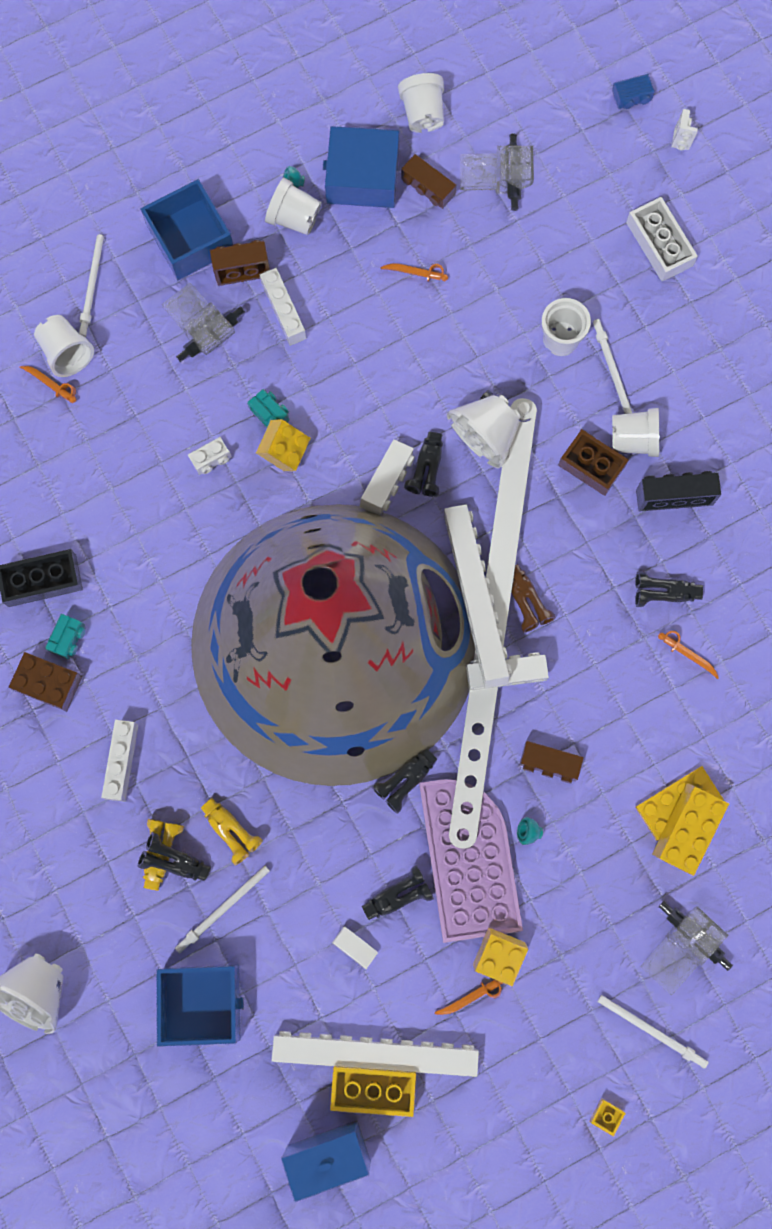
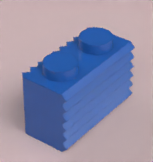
[612,74,654,109]

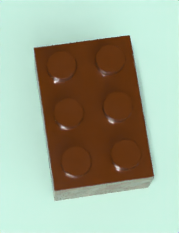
[210,240,270,286]
[558,429,629,496]
[8,652,83,712]

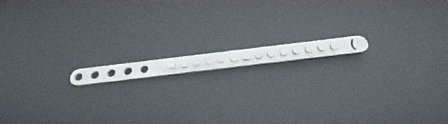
[449,398,537,849]

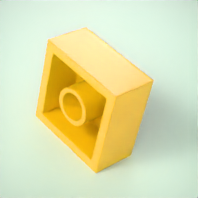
[589,1098,626,1137]

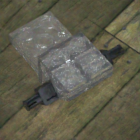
[460,133,534,211]
[161,283,245,363]
[640,901,733,996]

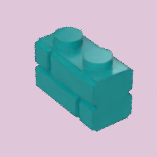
[247,389,290,427]
[45,614,86,660]

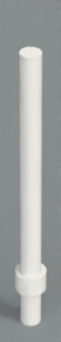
[79,234,104,337]
[593,319,632,414]
[175,866,270,954]
[597,995,709,1069]

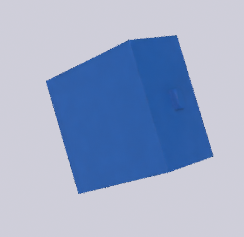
[323,126,399,208]
[140,179,233,280]
[156,965,244,1047]
[281,1120,371,1202]

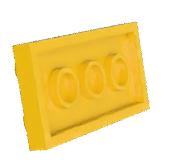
[635,766,724,841]

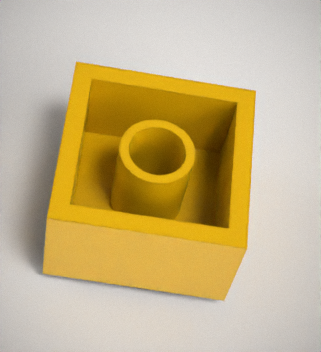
[256,419,311,471]
[473,927,528,987]

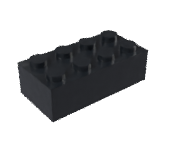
[636,471,721,512]
[0,549,83,607]

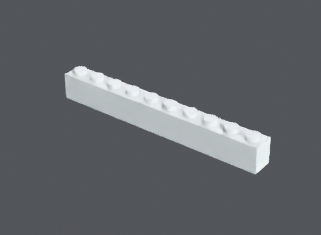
[444,504,512,688]
[272,1031,479,1077]

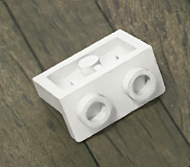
[671,109,698,150]
[188,437,232,475]

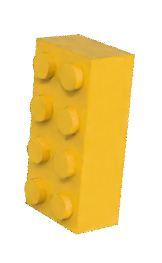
[652,783,729,876]
[330,1066,416,1117]

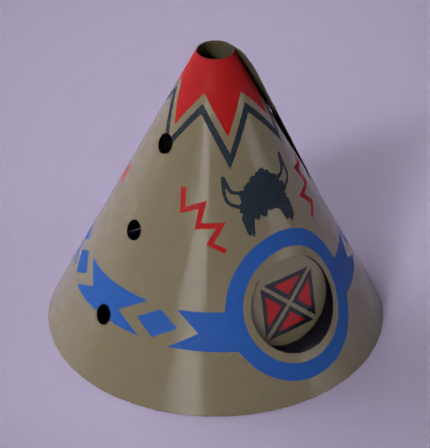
[191,504,475,786]

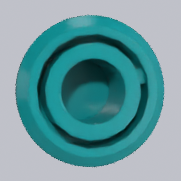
[283,166,305,188]
[517,817,543,845]

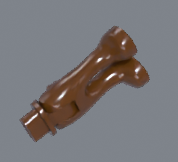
[511,564,556,633]

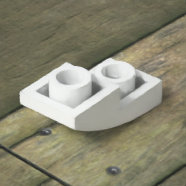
[332,927,378,969]

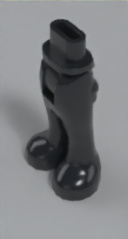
[404,431,443,497]
[635,572,703,607]
[372,748,437,814]
[137,832,211,881]
[362,865,434,920]

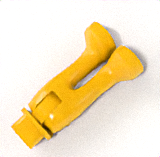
[201,798,263,866]
[143,819,184,891]

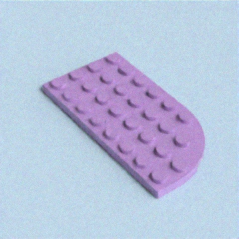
[419,779,523,943]

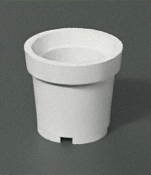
[398,73,444,133]
[265,178,322,235]
[542,298,591,356]
[34,315,94,377]
[612,408,659,457]

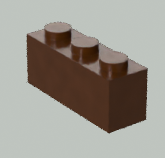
[401,154,457,209]
[519,741,584,784]

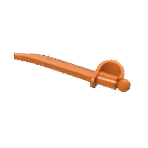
[380,264,448,282]
[19,366,76,403]
[658,631,719,679]
[435,979,503,1015]

